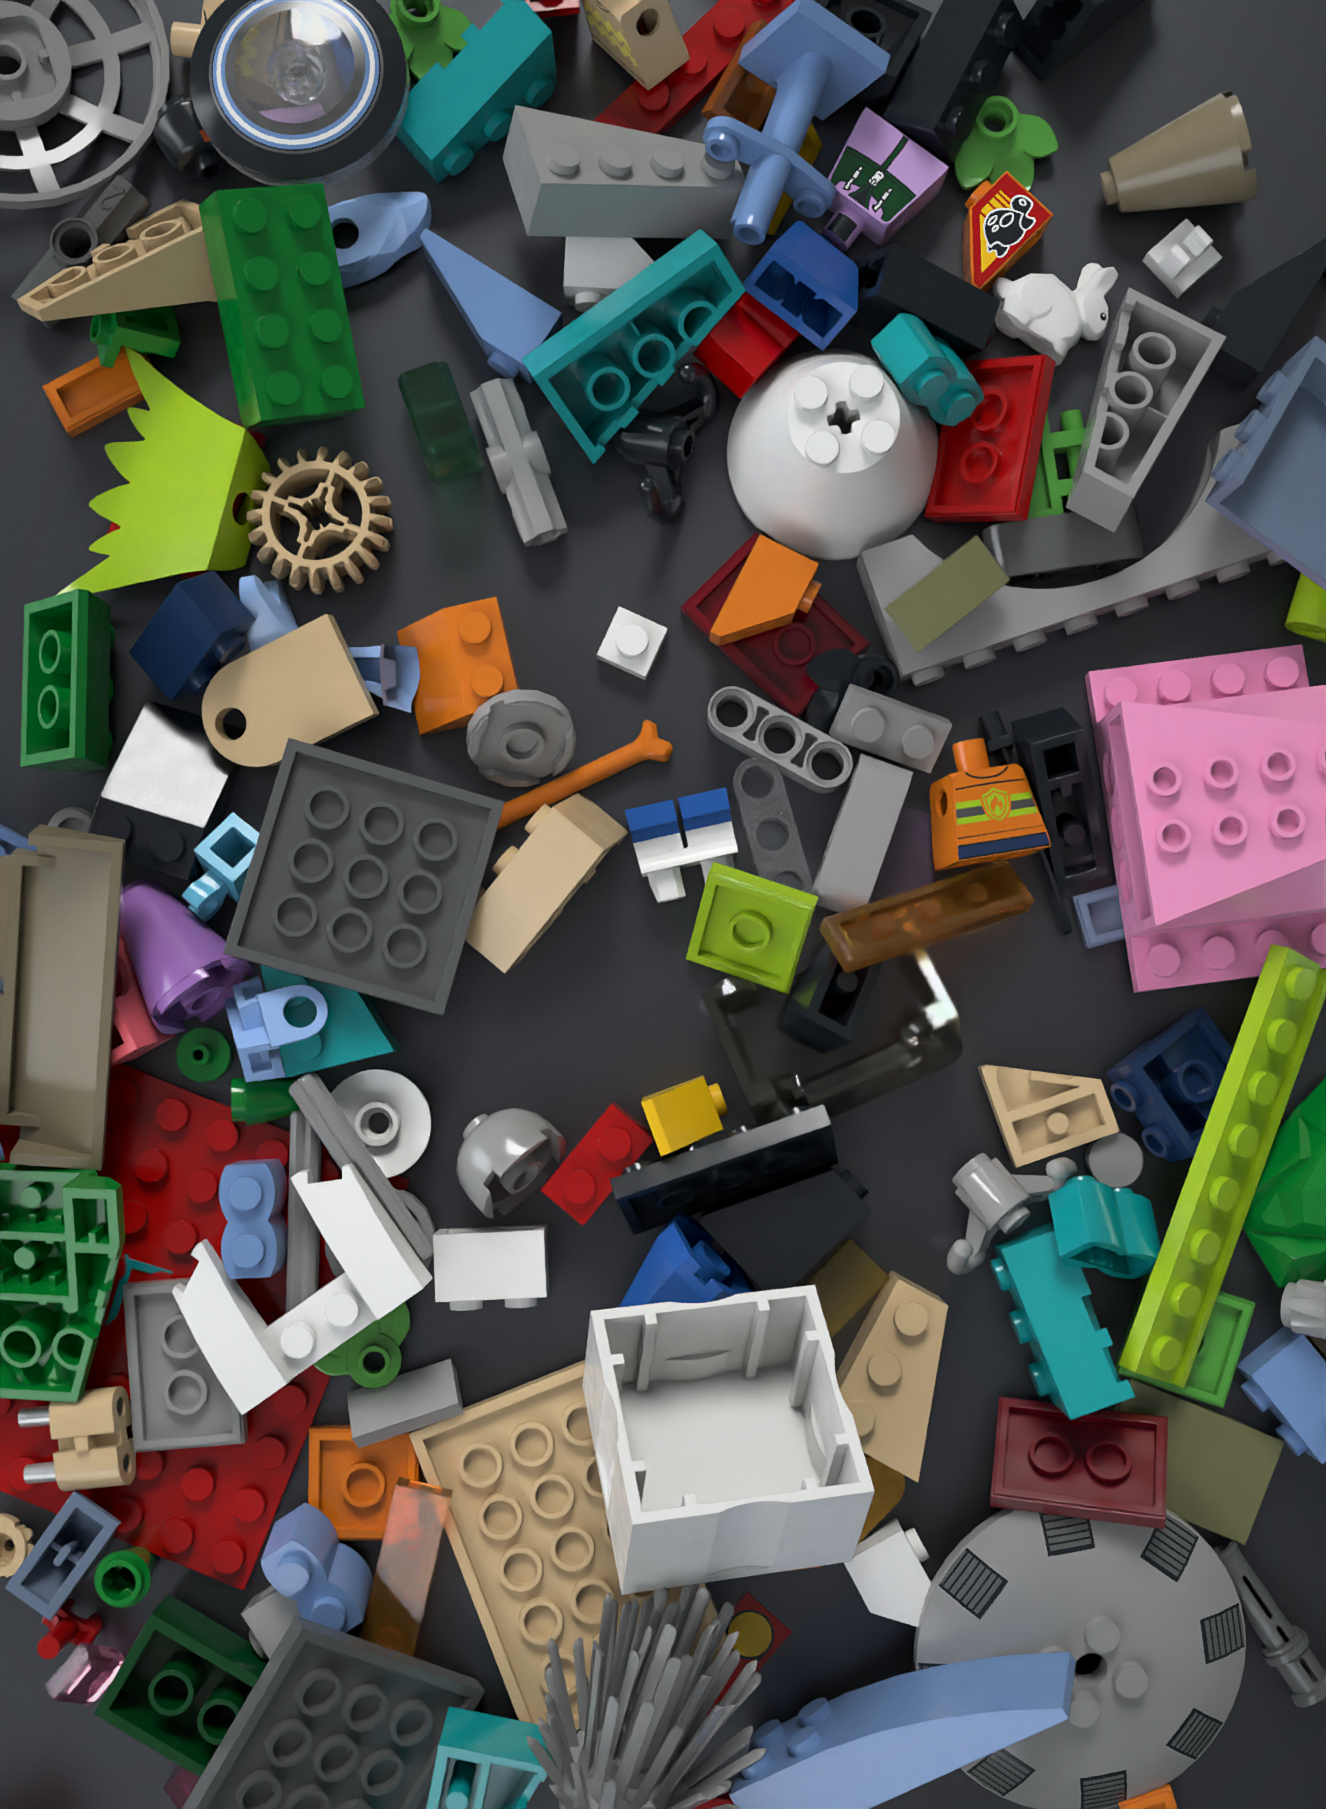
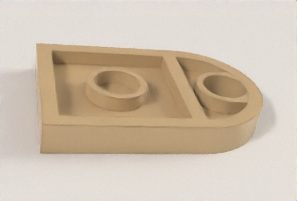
[202,614,380,767]

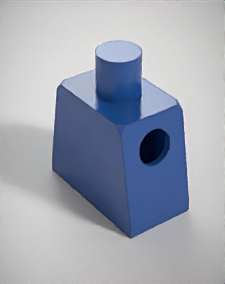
[742,221,859,351]

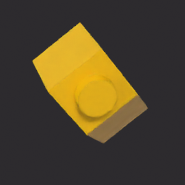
[641,1075,729,1156]

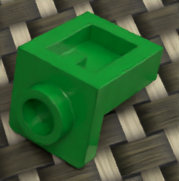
[90,306,181,368]

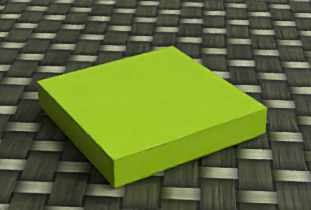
[686,862,819,994]

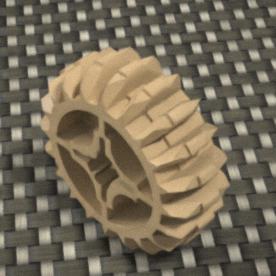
[247,446,394,594]

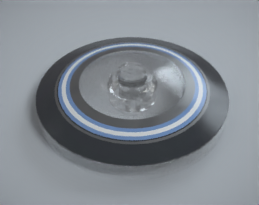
[189,0,410,186]

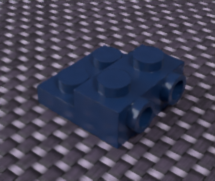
[1106,1006,1233,1163]

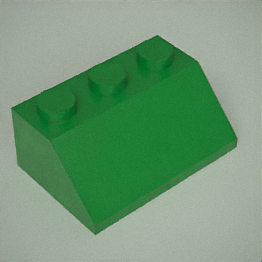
[20,589,115,773]

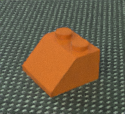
[397,596,520,736]

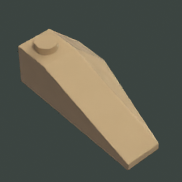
[17,199,217,321]

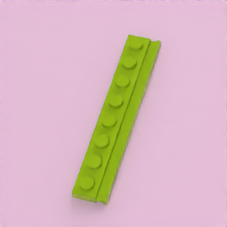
[1118,944,1326,1388]

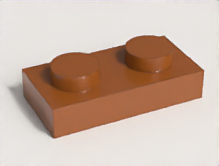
[701,19,777,130]

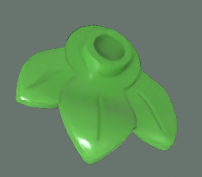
[389,0,472,81]
[954,96,1058,191]
[313,1302,410,1389]

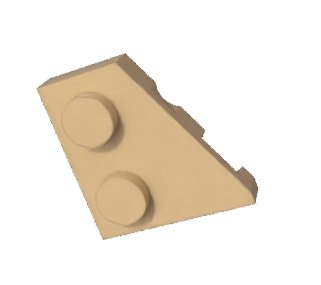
[977,1064,1119,1168]

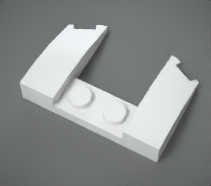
[172,1163,433,1415]

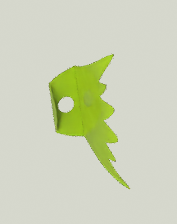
[57,347,271,595]

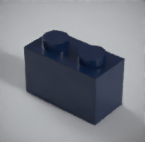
[129,570,256,701]

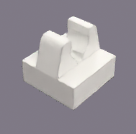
[1142,218,1222,299]

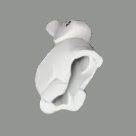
[992,263,1118,366]

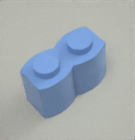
[219,1158,288,1279]
[261,1503,373,1633]

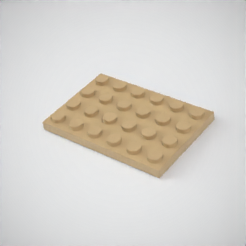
[409,1360,733,1730]

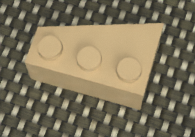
[465,791,629,974]
[836,1270,948,1482]

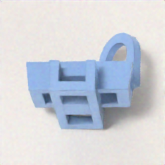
[224,976,328,1082]

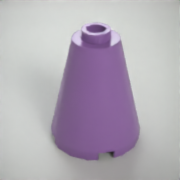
[120,879,254,1034]

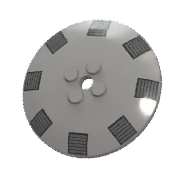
[913,1508,1246,1809]

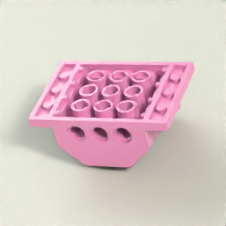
[1085,644,1326,993]

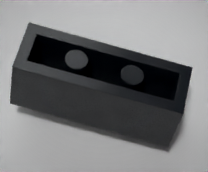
[882,0,1025,163]

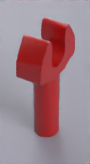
[37,1598,103,1660]

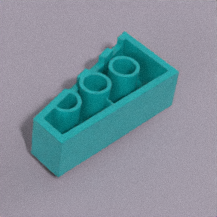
[521,229,746,464]

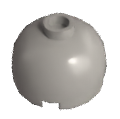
[456,1108,567,1218]

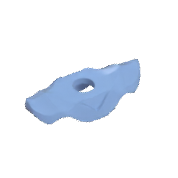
[328,192,431,288]

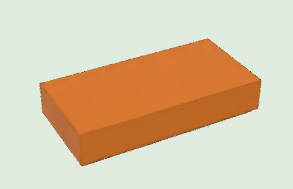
[42,346,155,438]

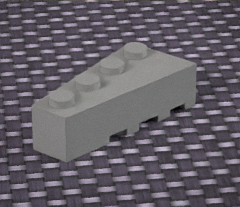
[502,105,745,239]
[1066,287,1226,533]

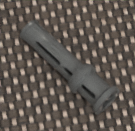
[1212,1539,1326,1708]

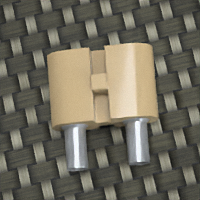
[18,1386,136,1492]

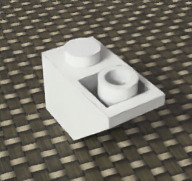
[563,237,654,312]
[844,1517,932,1627]

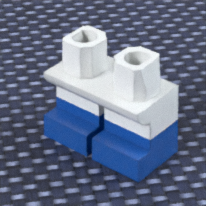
[624,787,738,903]

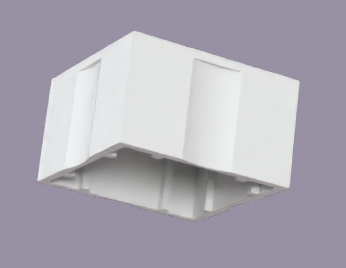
[582,1285,875,1595]

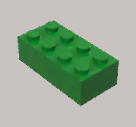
[198,183,365,429]

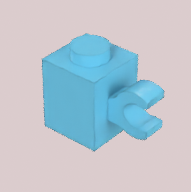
[182,812,259,923]

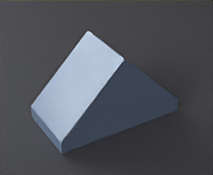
[5,1490,121,1621]

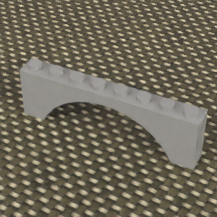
[856,423,1286,687]

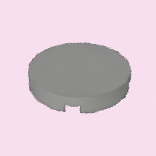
[466,689,577,787]

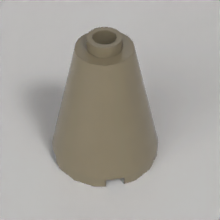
[1099,90,1257,213]

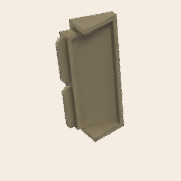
[0,824,126,1171]

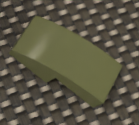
[884,535,1010,652]

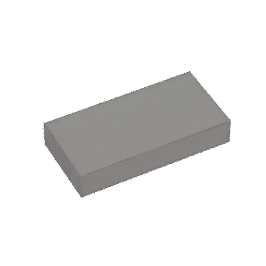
[347,1358,464,1449]

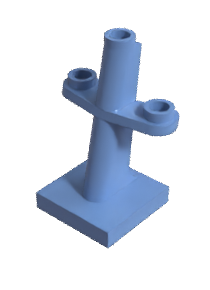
[703,0,890,245]

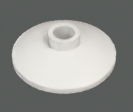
[328,1069,432,1178]

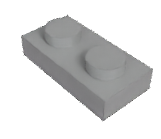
[829,683,952,774]

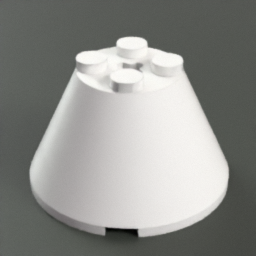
[727,348,939,560]

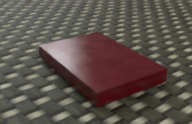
[680,532,870,718]
[990,1397,1168,1529]

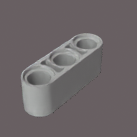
[707,686,853,794]
[810,754,913,921]

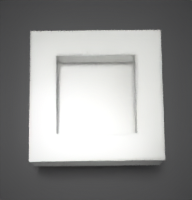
[597,606,668,680]

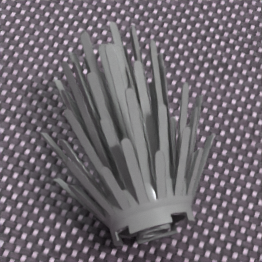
[526,1583,767,1809]

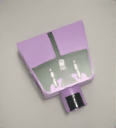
[822,107,949,252]

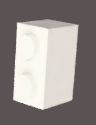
[433,1224,550,1311]

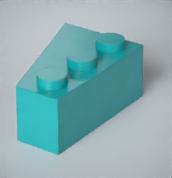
[393,0,558,183]
[260,965,403,1078]
[990,1221,1135,1420]
[426,1706,553,1809]

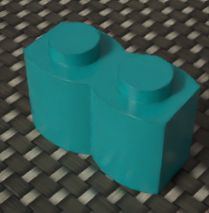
[871,313,984,426]
[1048,1176,1161,1279]

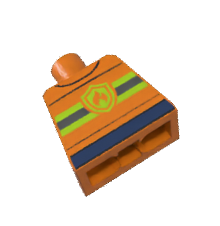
[929,738,1051,871]

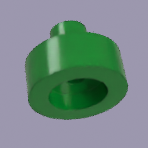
[176,1027,235,1082]

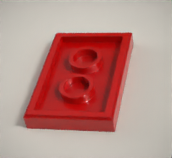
[925,354,1056,523]

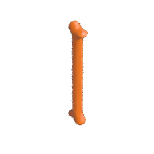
[497,720,673,830]

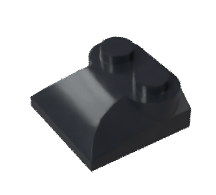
[816,0,932,103]

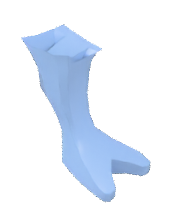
[239,575,420,713]

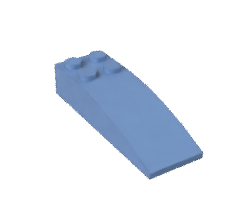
[729,1652,1076,1809]

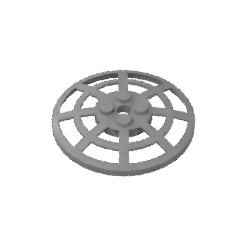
[0,0,170,210]

